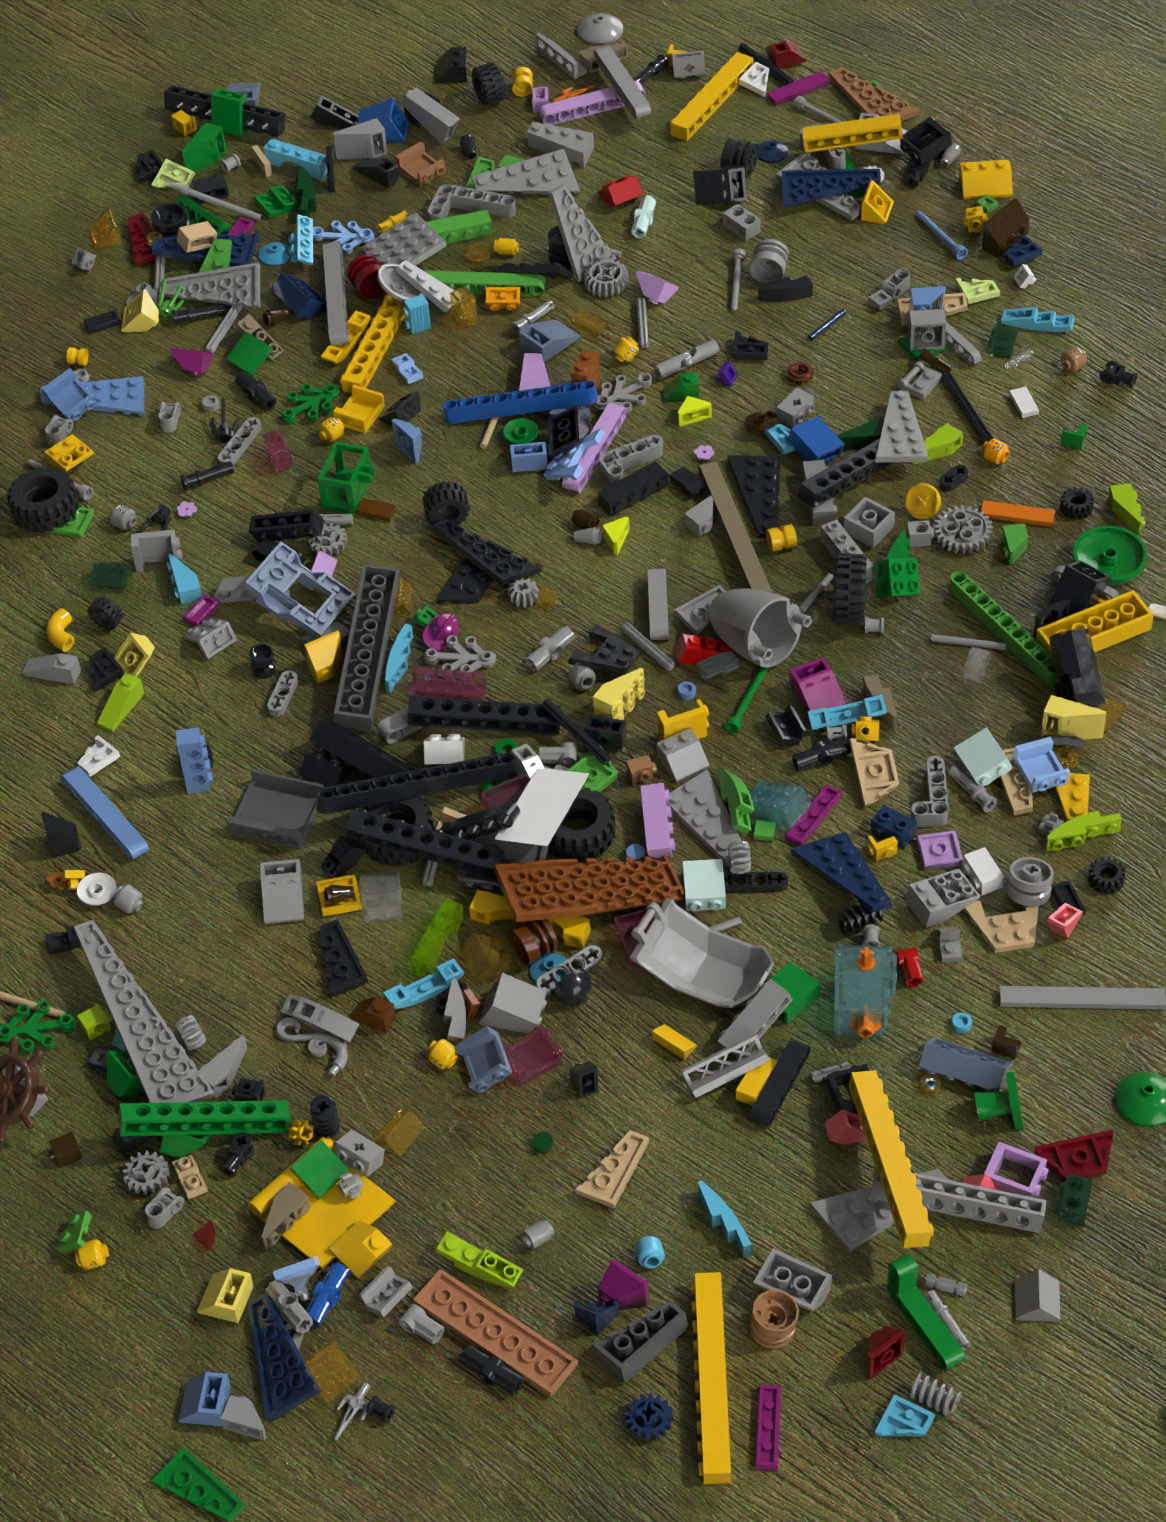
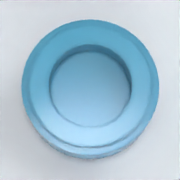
[951,1013,972,1034]

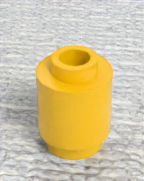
[494,238,519,255]

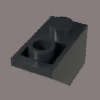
[320,836,366,879]

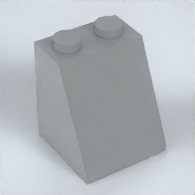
[479,973,547,1034]

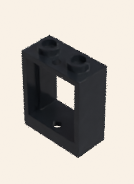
[900,117,952,165]
[827,1063,870,1115]

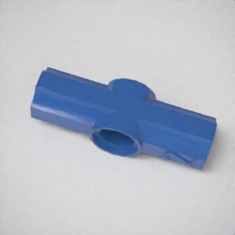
[306,1262,350,1327]

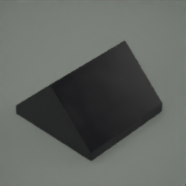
[378,390,421,427]
[41,812,82,858]

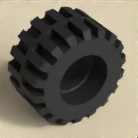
[472,62,506,106]
[423,481,470,525]

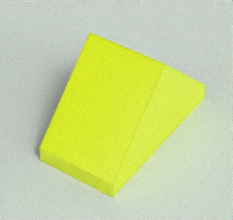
[678,396,712,427]
[603,517,630,555]

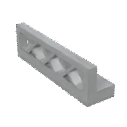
[536,32,587,80]
[681,1033,770,1098]

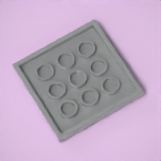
[361,213,447,266]

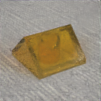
[89,206,121,251]

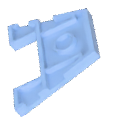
[543,428,605,480]

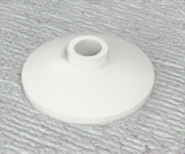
[77,873,117,906]

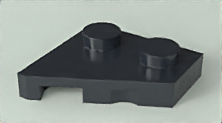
[137,150,163,183]
[733,331,769,360]
[89,647,125,692]

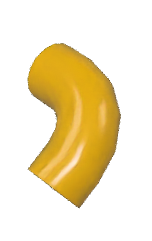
[46,608,74,652]

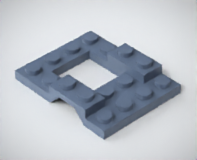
[243,542,356,639]

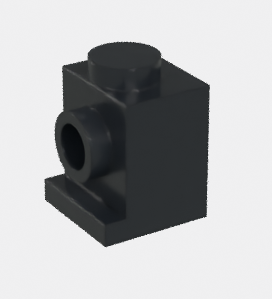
[232,1078,266,1101]

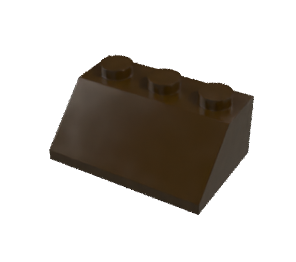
[982,198,1030,258]

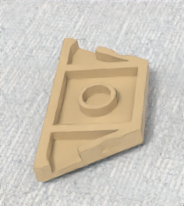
[849,738,899,808]

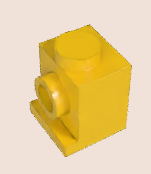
[171,110,197,136]

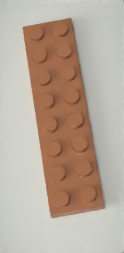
[413,1269,578,1397]

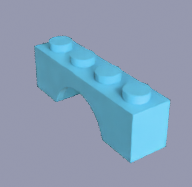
[264,138,327,180]

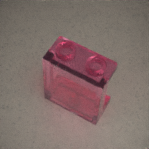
[502,1024,563,1086]

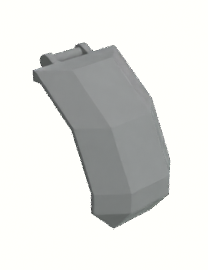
[630,898,774,1008]

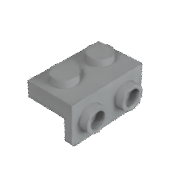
[359,1266,413,1317]

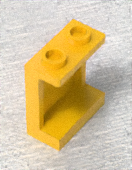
[333,385,385,433]
[657,699,709,741]

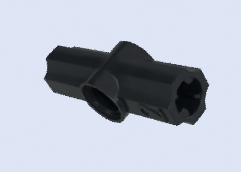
[235,370,277,411]
[792,738,851,771]
[459,1345,524,1396]

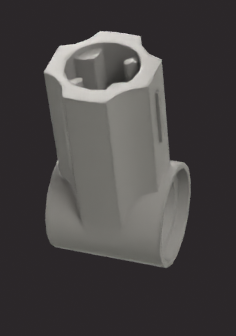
[539,742,577,768]
[398,1304,444,1344]

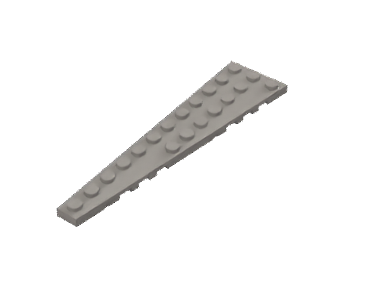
[74,920,215,1103]

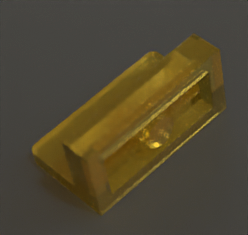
[374,1109,424,1156]

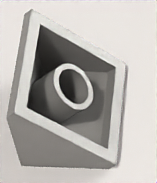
[1015,1269,1060,1322]

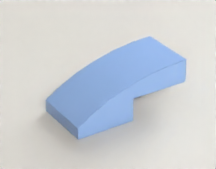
[391,353,424,384]

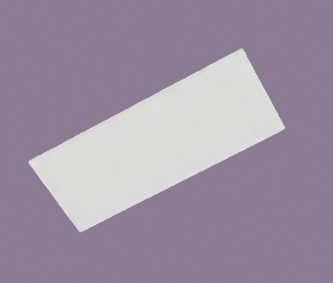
[495,768,589,846]

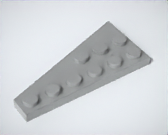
[776,152,862,221]
[162,262,260,308]

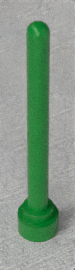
[725,666,768,733]

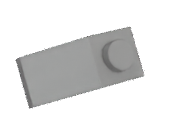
[684,496,713,537]
[221,1395,266,1441]

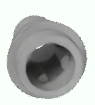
[940,143,961,167]
[574,527,602,545]

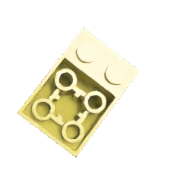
[593,668,645,720]
[1041,695,1107,740]

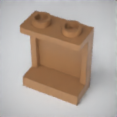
[395,142,446,187]

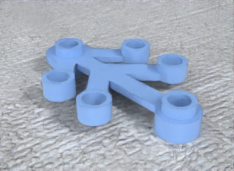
[313,221,374,254]

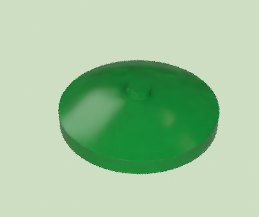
[1073,526,1147,585]

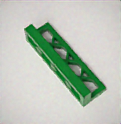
[176,194,232,234]

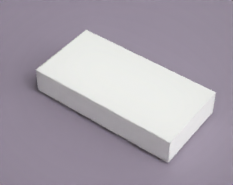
[1009,387,1039,418]

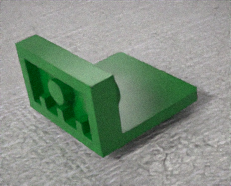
[874,558,920,598]

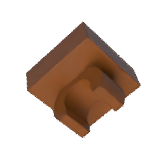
[462,989,485,1019]

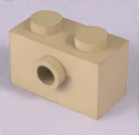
[177,221,217,253]

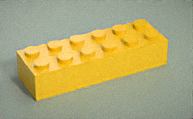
[1036,590,1154,656]

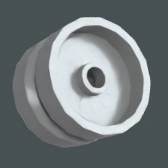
[1007,857,1054,907]

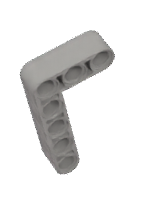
[428,184,516,221]

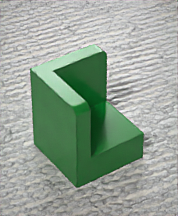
[1061,423,1088,449]

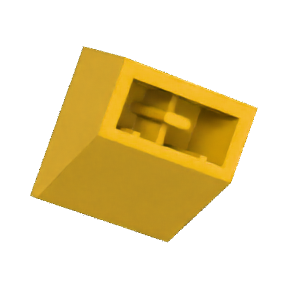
[45,434,94,472]

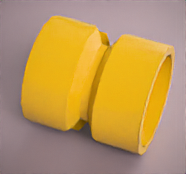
[512,67,533,97]
[766,524,797,552]

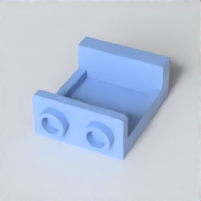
[1013,737,1070,793]

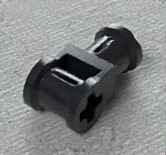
[905,159,929,189]
[1100,361,1138,387]
[219,1133,255,1177]

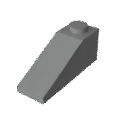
[22,653,81,684]

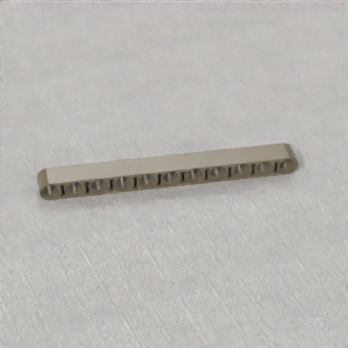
[698,461,772,592]

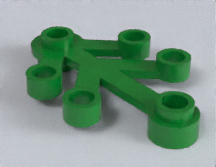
[282,383,339,425]
[0,1000,76,1053]

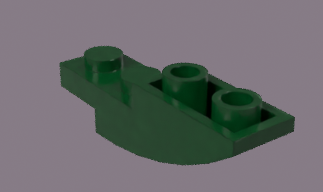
[294,167,317,217]

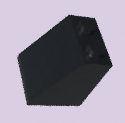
[1049,560,1112,616]

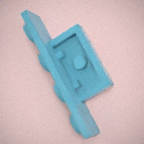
[288,214,313,265]

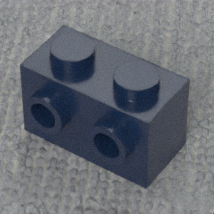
[871,805,917,849]

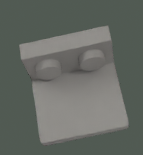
[183,617,237,659]

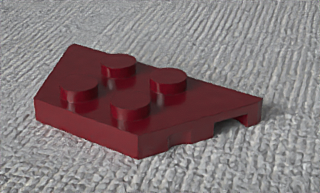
[1034,1130,1113,1182]

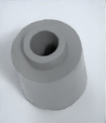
[521,1220,555,1250]

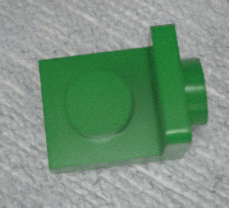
[412,605,439,628]

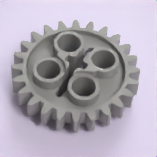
[934,505,993,554]

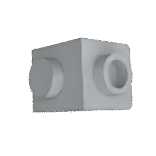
[72,248,96,271]

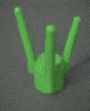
[157,279,187,318]

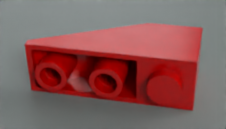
[673,634,736,665]

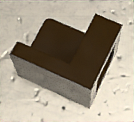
[992,1025,1021,1060]

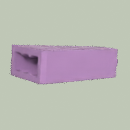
[519,353,554,410]

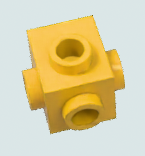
[963,206,988,233]
[852,716,879,744]

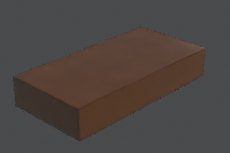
[356,498,396,522]

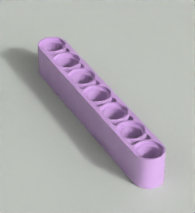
[538,81,646,125]
[562,403,627,493]

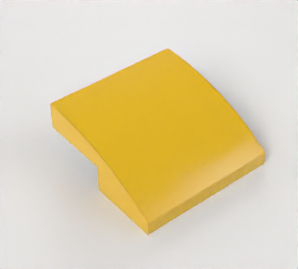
[316,874,362,917]

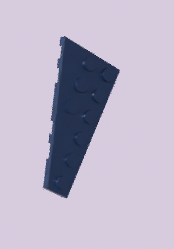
[791,832,891,913]

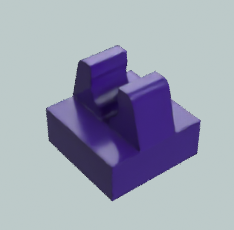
[715,361,738,387]

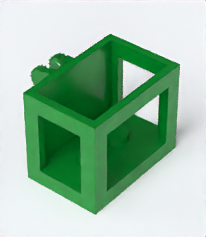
[318,442,377,515]

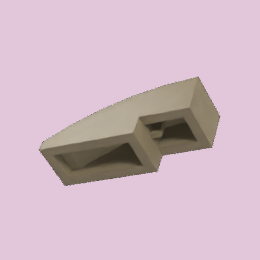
[863,674,897,729]

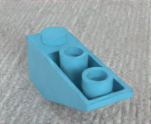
[166,554,202,605]

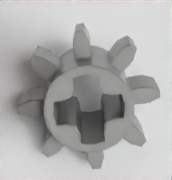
[337,1172,364,1199]

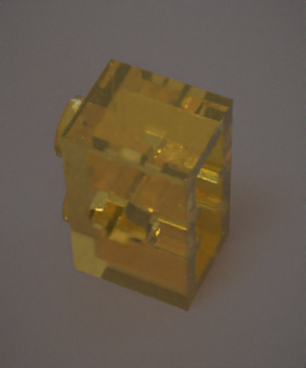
[450,286,478,329]

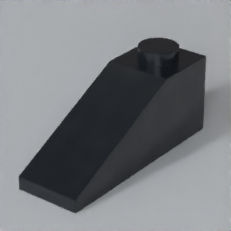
[310,95,359,128]

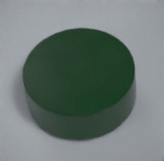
[532,1132,553,1154]

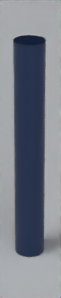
[808,309,847,341]

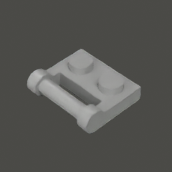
[897,361,942,399]

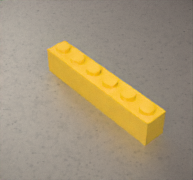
[802,114,903,153]

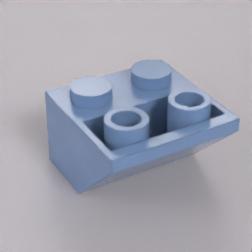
[510,442,547,472]
[178,1372,231,1426]

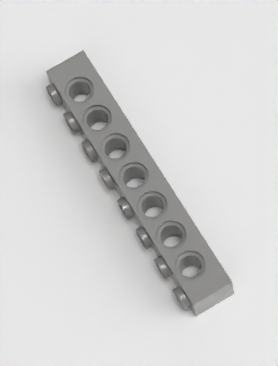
[869,1166,1047,1233]

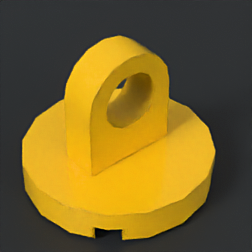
[905,483,941,520]

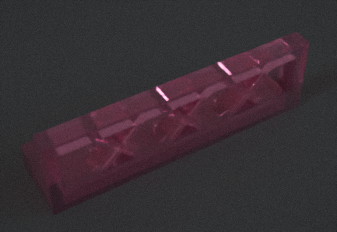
[410,666,488,701]

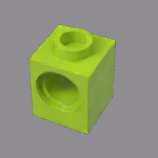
[77,1004,112,1041]

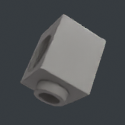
[907,520,934,547]

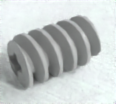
[910,1372,962,1416]

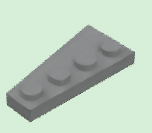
[395,260,465,313]

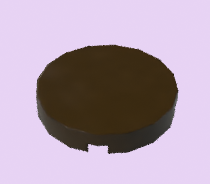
[744,411,779,431]

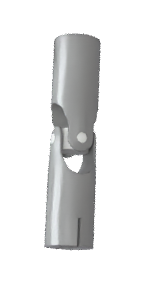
[653,339,720,380]

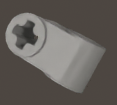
[880,269,910,300]
[159,401,181,433]
[45,415,73,447]
[145,1187,184,1229]

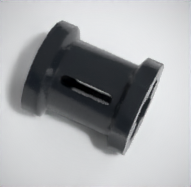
[366,1395,396,1424]

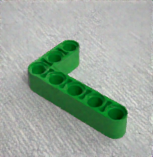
[887,1253,966,1370]

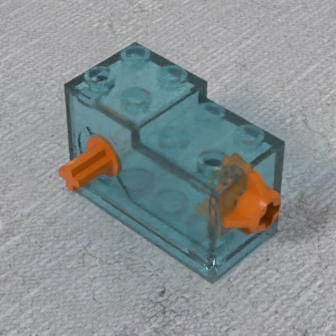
[834,945,897,1038]

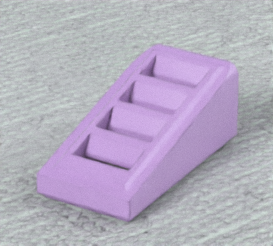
[532,87,549,113]

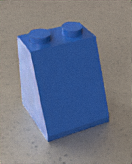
[357,98,409,143]

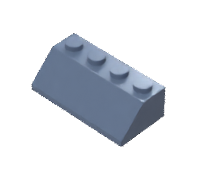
[919,1037,1012,1092]

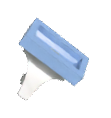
[273,1256,320,1301]

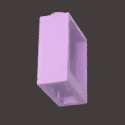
[984,1142,1049,1198]

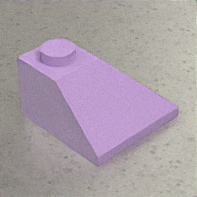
[636,270,679,304]

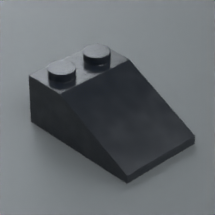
[548,404,589,457]

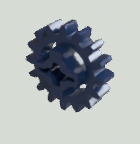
[625,1393,673,1442]

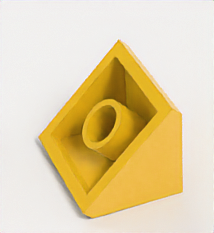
[861,180,894,224]

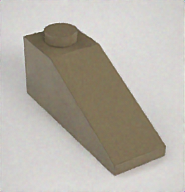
[579,43,629,74]

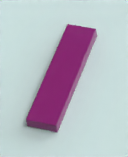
[767,71,830,106]
[785,784,843,846]
[755,1384,781,1471]

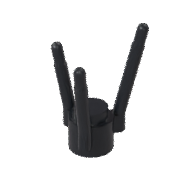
[211,397,239,443]
[136,505,172,533]

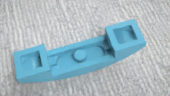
[808,695,887,730]
[383,958,464,1009]

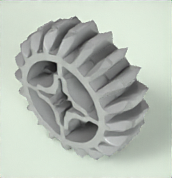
[584,259,629,297]

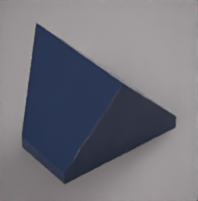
[574,1301,619,1335]

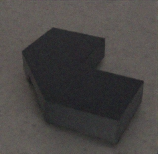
[326,146,336,193]

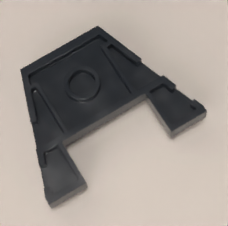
[568,624,640,674]

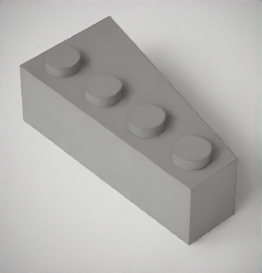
[527,122,594,168]

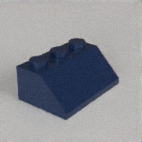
[271,273,327,319]

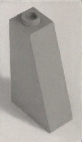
[402,88,460,144]

